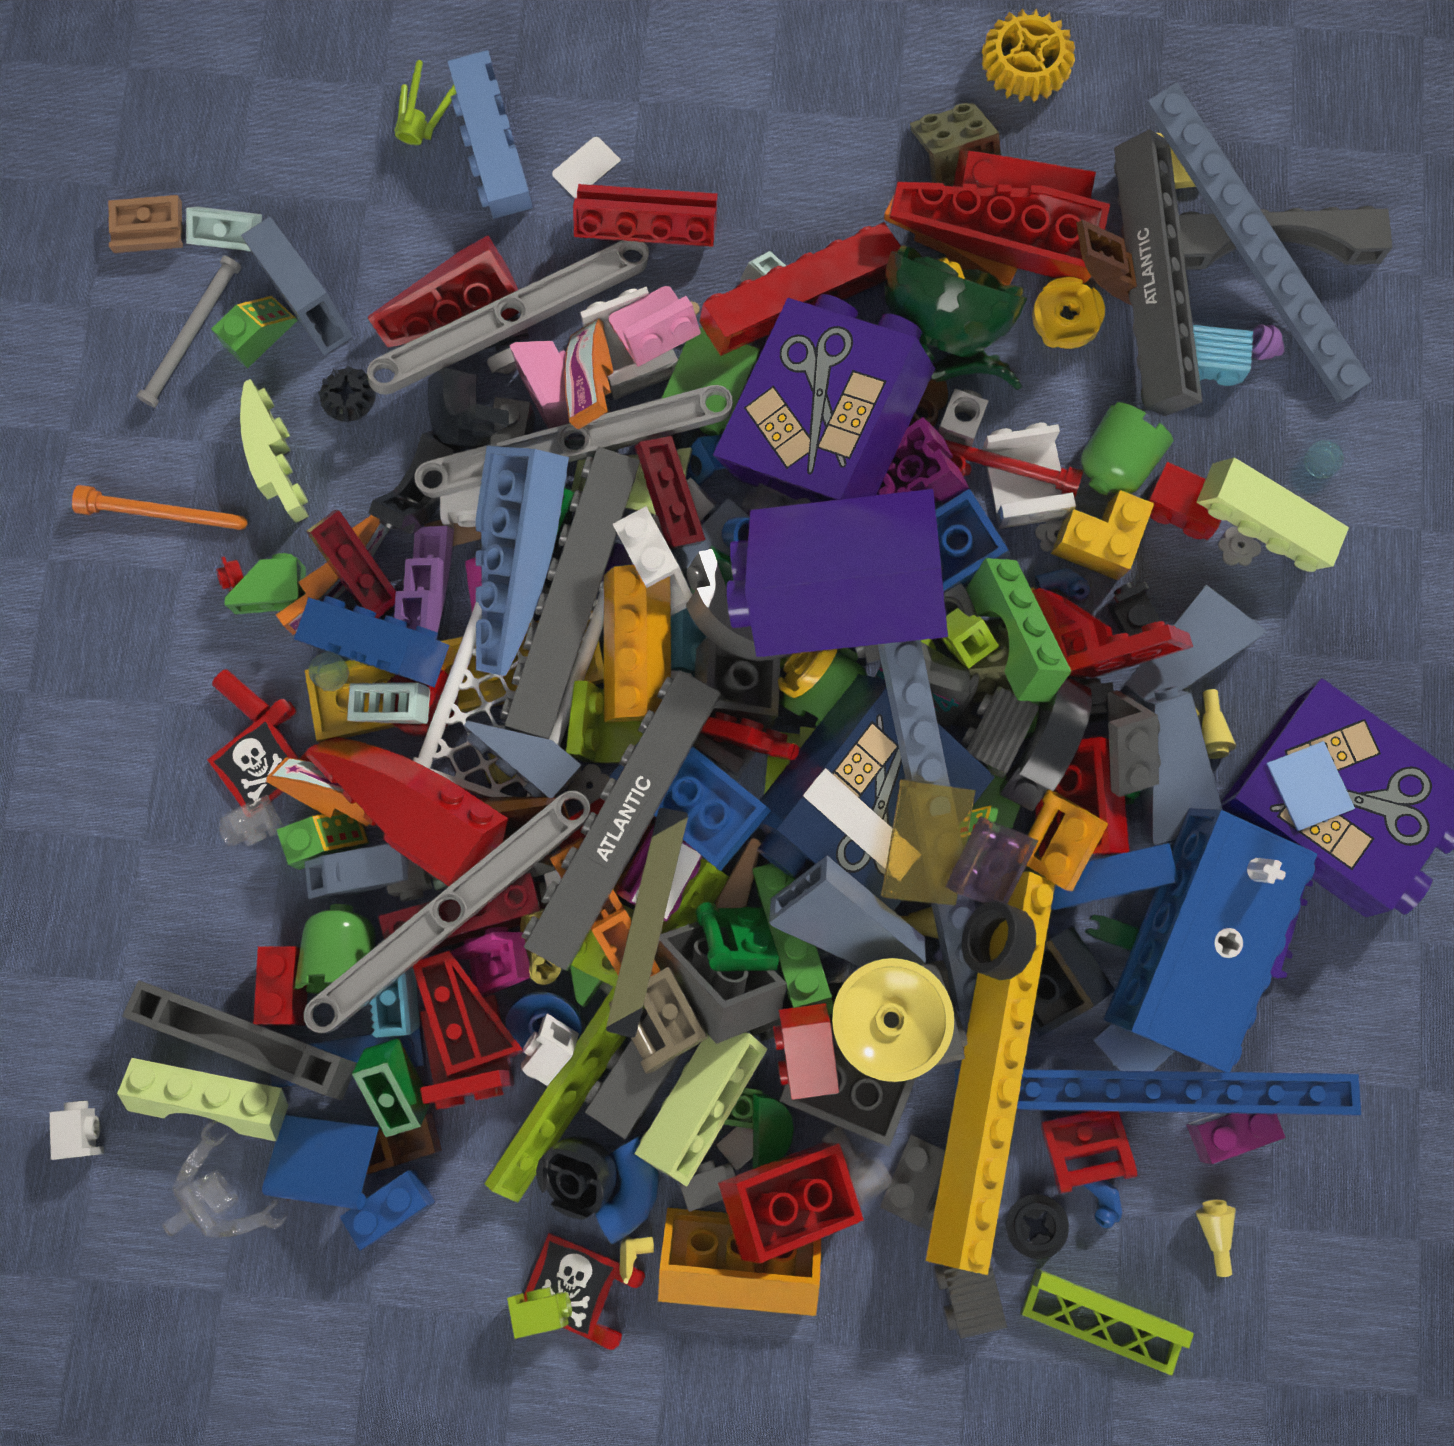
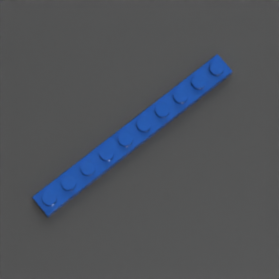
[955,1069,1361,1116]

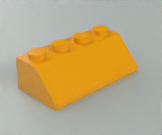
[604,564,671,723]
[658,1208,821,1316]

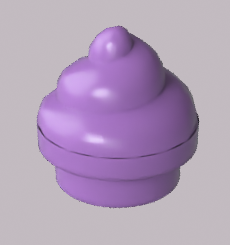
[1252,324,1284,360]

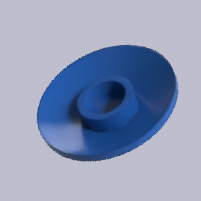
[506,992,582,1055]

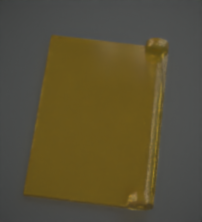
[880,779,975,905]

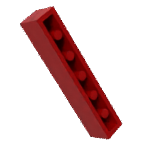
[699,222,901,356]

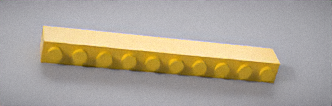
[925,872,1055,1275]

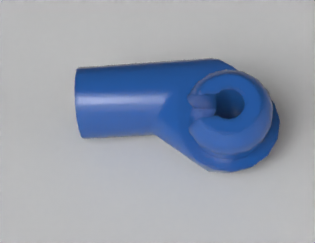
[1035,568,1090,600]
[1083,1180,1123,1228]

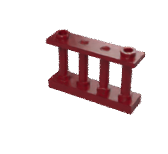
[378,873,547,953]

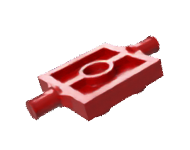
[701,712,800,761]

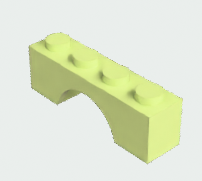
[117,1058,288,1141]

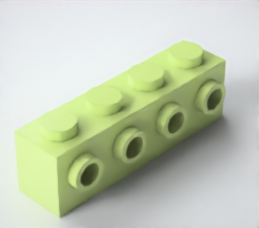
[1197,457,1349,572]
[634,1032,767,1187]

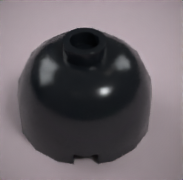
[536,1136,617,1220]

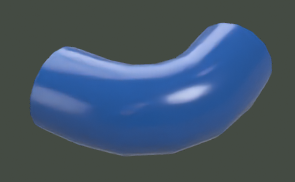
[595,1135,659,1244]

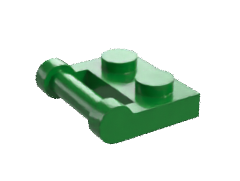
[695,902,779,971]

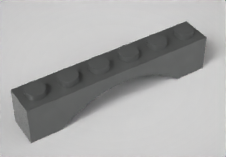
[1179,206,1393,270]
[122,980,357,1100]

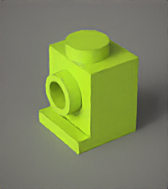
[941,608,999,669]
[507,1287,572,1339]

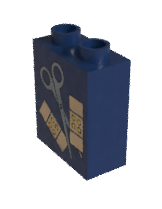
[757,674,995,911]

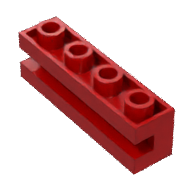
[573,184,718,247]

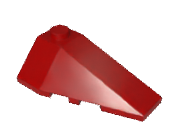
[953,150,1096,199]
[368,235,520,347]

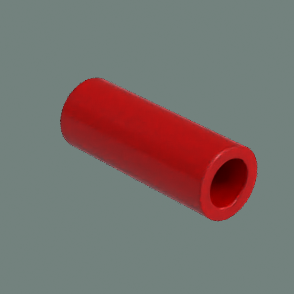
[212,669,270,722]

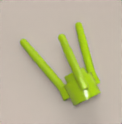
[394,60,456,145]

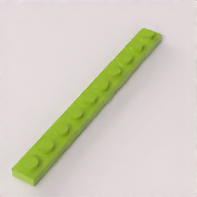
[484,858,729,1203]

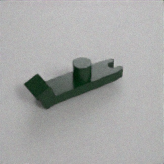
[1085,914,1140,951]

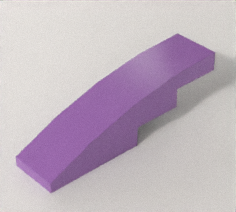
[394,526,454,632]

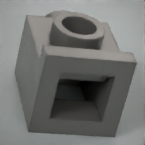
[679,1160,736,1212]

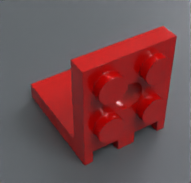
[420,995,514,1110]

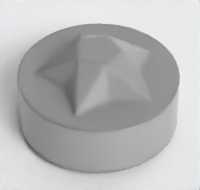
[487,348,517,374]

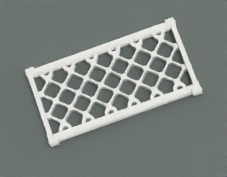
[413,564,604,797]

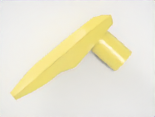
[620,1236,654,1284]

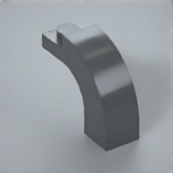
[686,550,793,660]

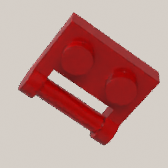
[1041,1111,1137,1194]

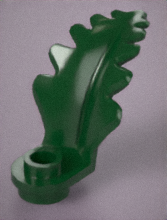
[920,343,1022,390]

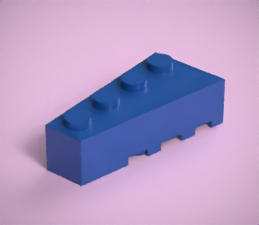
[294,596,449,688]

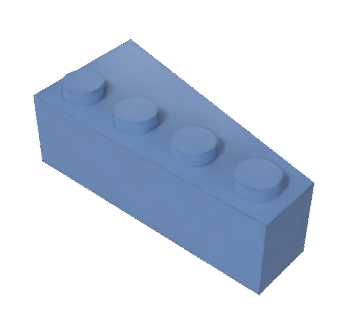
[447,50,533,219]

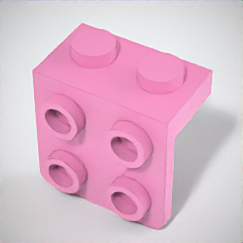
[608,286,701,367]

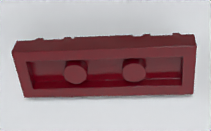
[635,436,706,550]
[306,510,396,619]

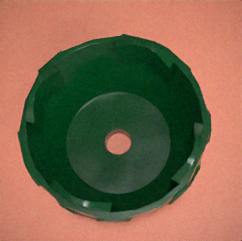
[884,245,1028,357]

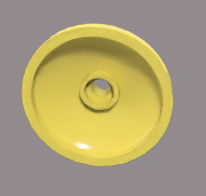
[832,958,954,1082]

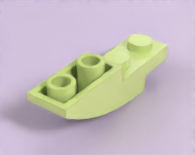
[240,379,309,523]

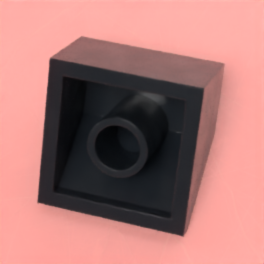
[1031,925,1115,1037]

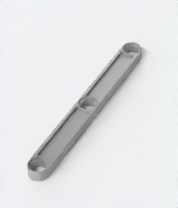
[367,240,649,395]
[415,385,733,498]
[304,791,590,1033]

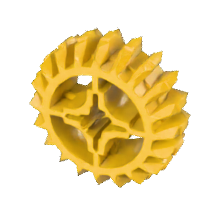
[982,8,1075,103]

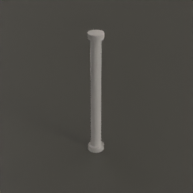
[136,255,242,408]

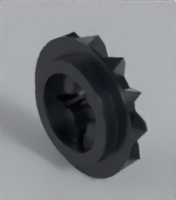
[318,365,376,422]
[1005,1194,1069,1259]

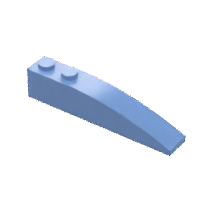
[476,446,569,676]

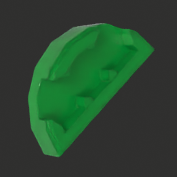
[753,1093,794,1169]

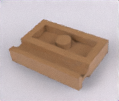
[108,195,183,253]

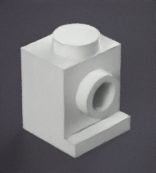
[440,486,481,529]
[521,1013,579,1086]
[49,1101,104,1160]

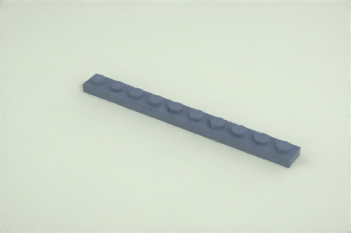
[1144,82,1372,403]
[877,640,978,1012]

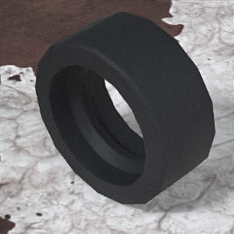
[961,900,1037,980]

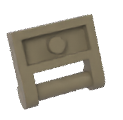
[609,967,709,1074]

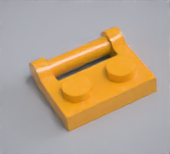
[1012,790,1108,891]

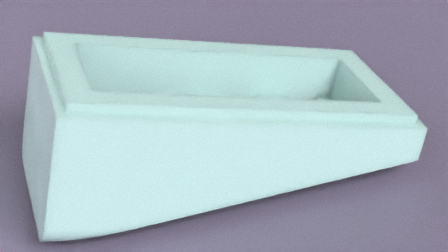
[347,682,430,724]

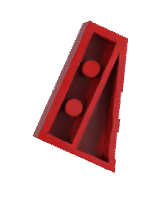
[412,951,523,1079]

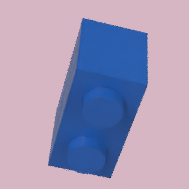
[340,1169,435,1251]

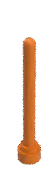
[72,485,248,530]

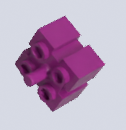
[878,417,969,504]

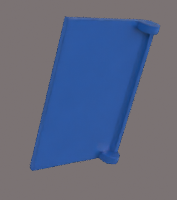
[262,1115,379,1210]

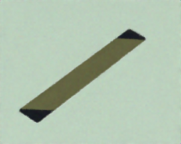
[606,808,688,1038]

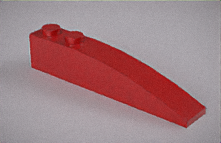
[889,182,1110,284]
[306,737,508,886]

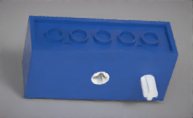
[1103,808,1317,1074]

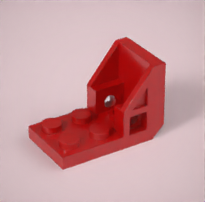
[1032,588,1193,679]

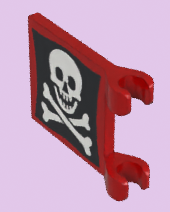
[207,699,317,818]
[524,1233,645,1350]

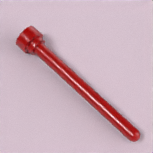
[944,439,1084,498]

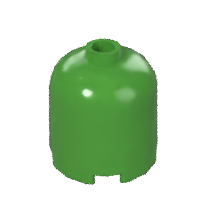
[1081,402,1174,495]
[779,648,869,726]
[295,904,376,994]

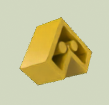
[1051,490,1154,580]

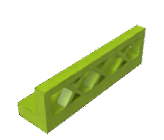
[1020,1268,1194,1376]

